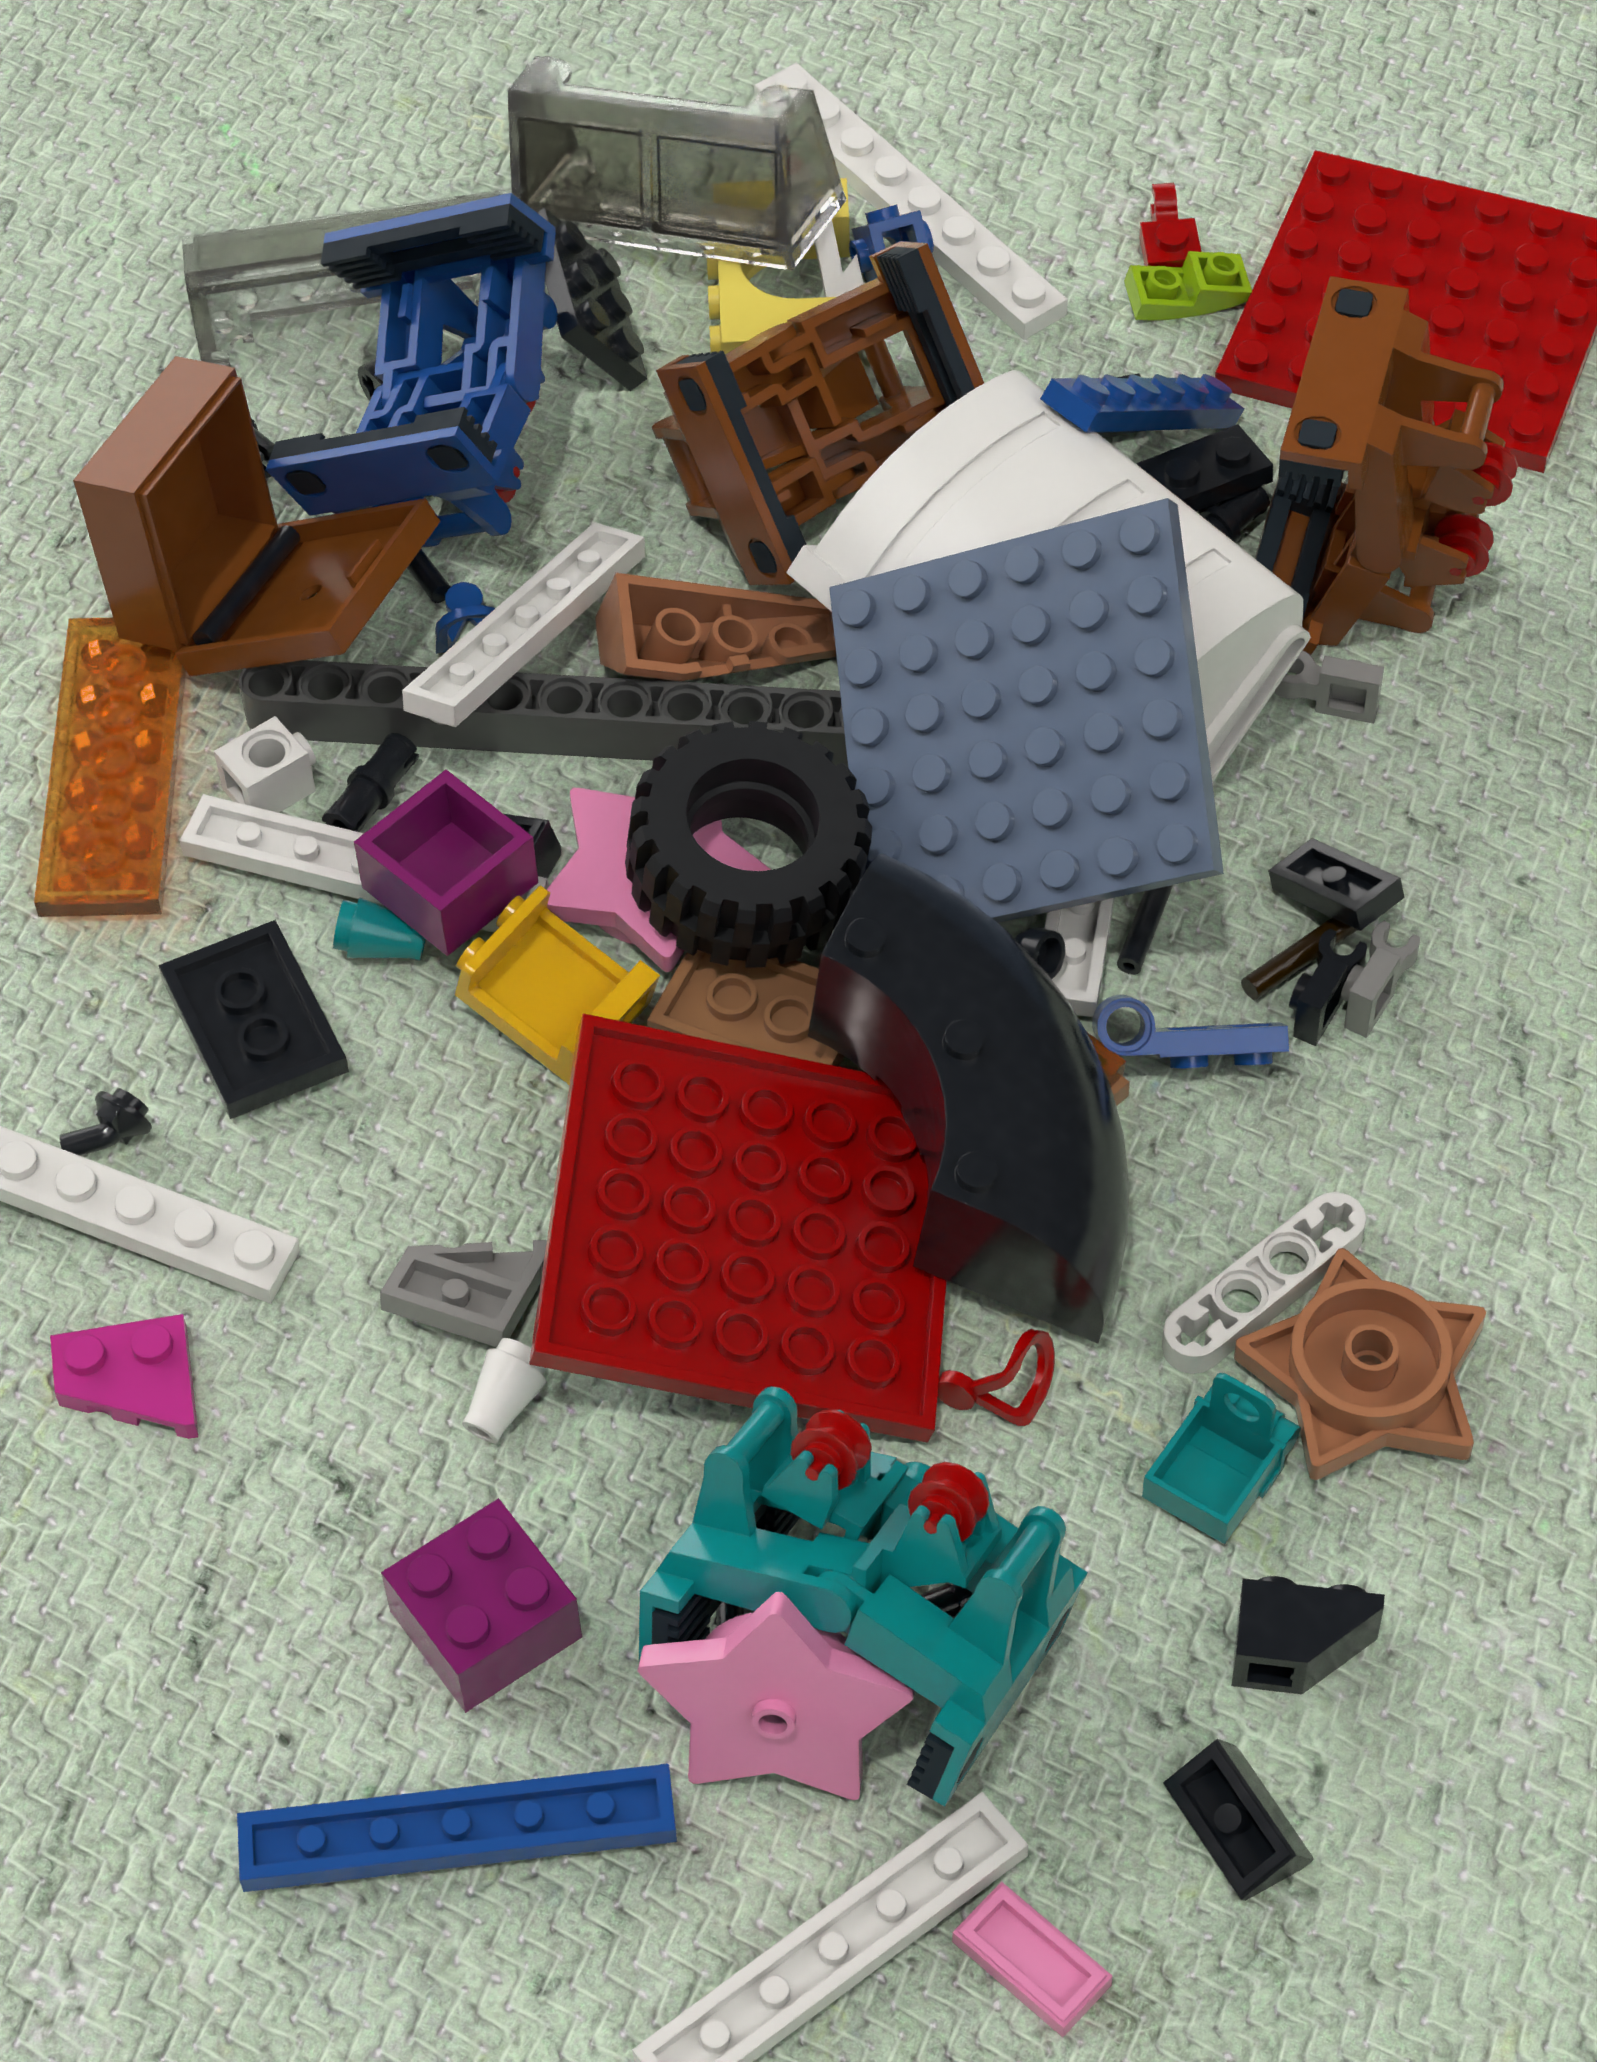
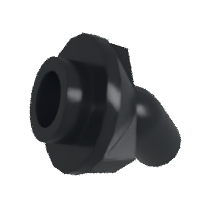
[59,1088,152,1156]

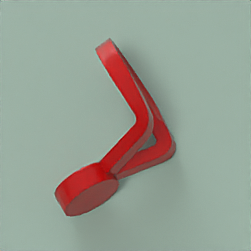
[938,1329,1055,1426]

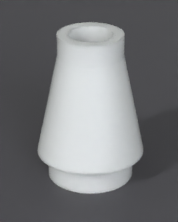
[462,1338,547,1444]

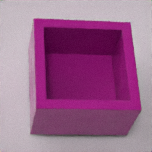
[354,769,539,956]
[381,1498,582,1713]

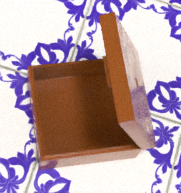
[73,356,440,677]

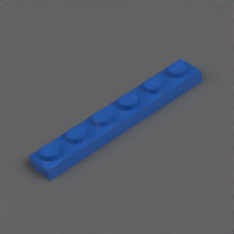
[1040,374,1245,433]
[237,1763,677,1892]

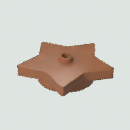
[1234,1248,1486,1480]

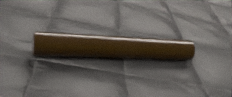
[1241,918,1357,1000]

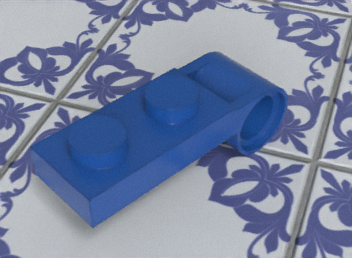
[1092,995,1289,1068]

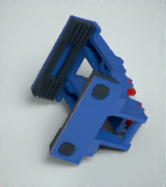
[266,193,558,547]

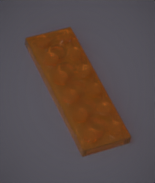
[34,617,186,917]

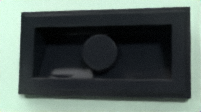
[1163,1739,1314,1901]

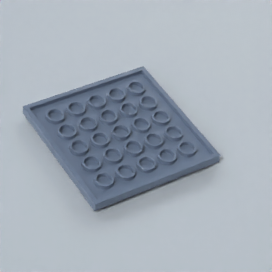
[829,498,1224,923]

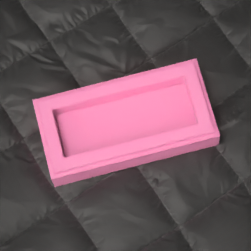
[952,1881,1112,2037]

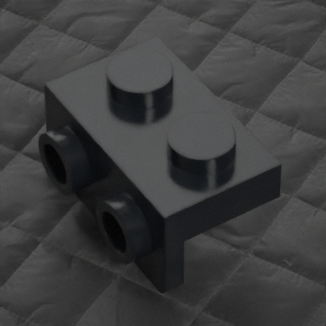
[1137,424,1273,512]

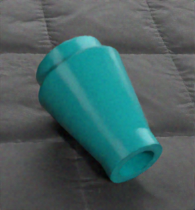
[333,897,426,961]

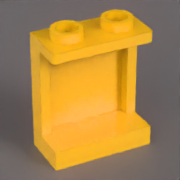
[455,885,660,1085]

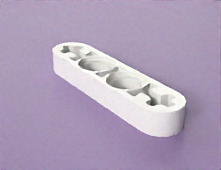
[1162,1192,1366,1374]

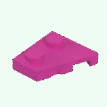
[50,1314,198,1439]

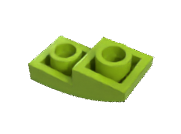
[1124,251,1253,320]

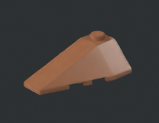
[595,573,837,681]

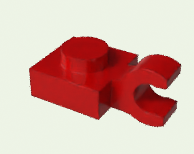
[1139,182,1202,268]

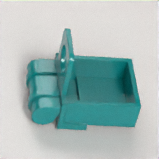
[1142,1373,1301,1544]

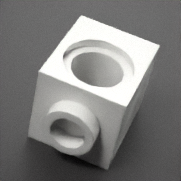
[214,716,316,813]

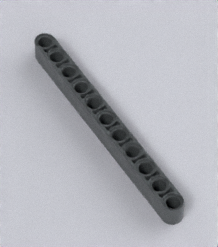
[239,660,848,767]

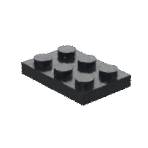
[538,207,648,391]
[158,920,349,1119]

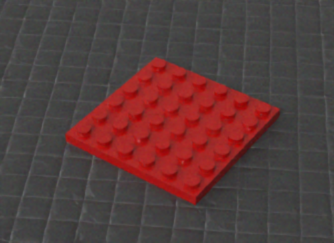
[1215,150,1597,473]
[529,1013,947,1443]

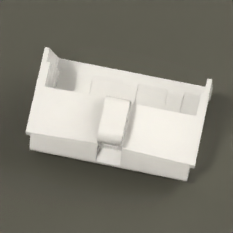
[786,370,1311,782]

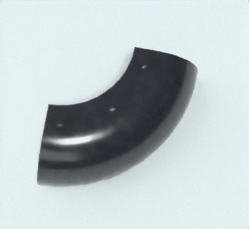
[808,854,1130,1344]

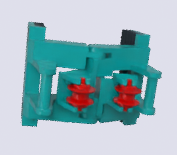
[639,1386,1088,1807]

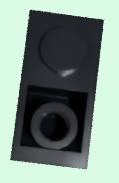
[1231,1576,1385,1695]

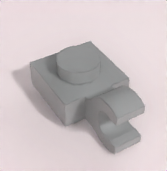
[1275,651,1384,724]
[1341,921,1420,1038]

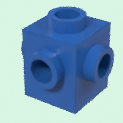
[849,204,934,283]

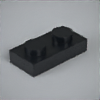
[1268,838,1405,931]

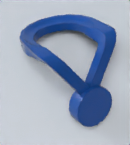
[435,582,495,654]

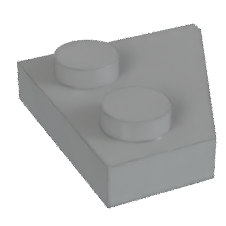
[380,1240,547,1347]

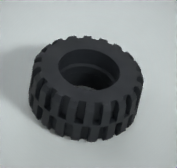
[625,721,872,968]

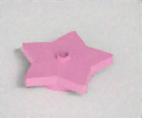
[547,788,771,972]
[638,1592,914,1800]

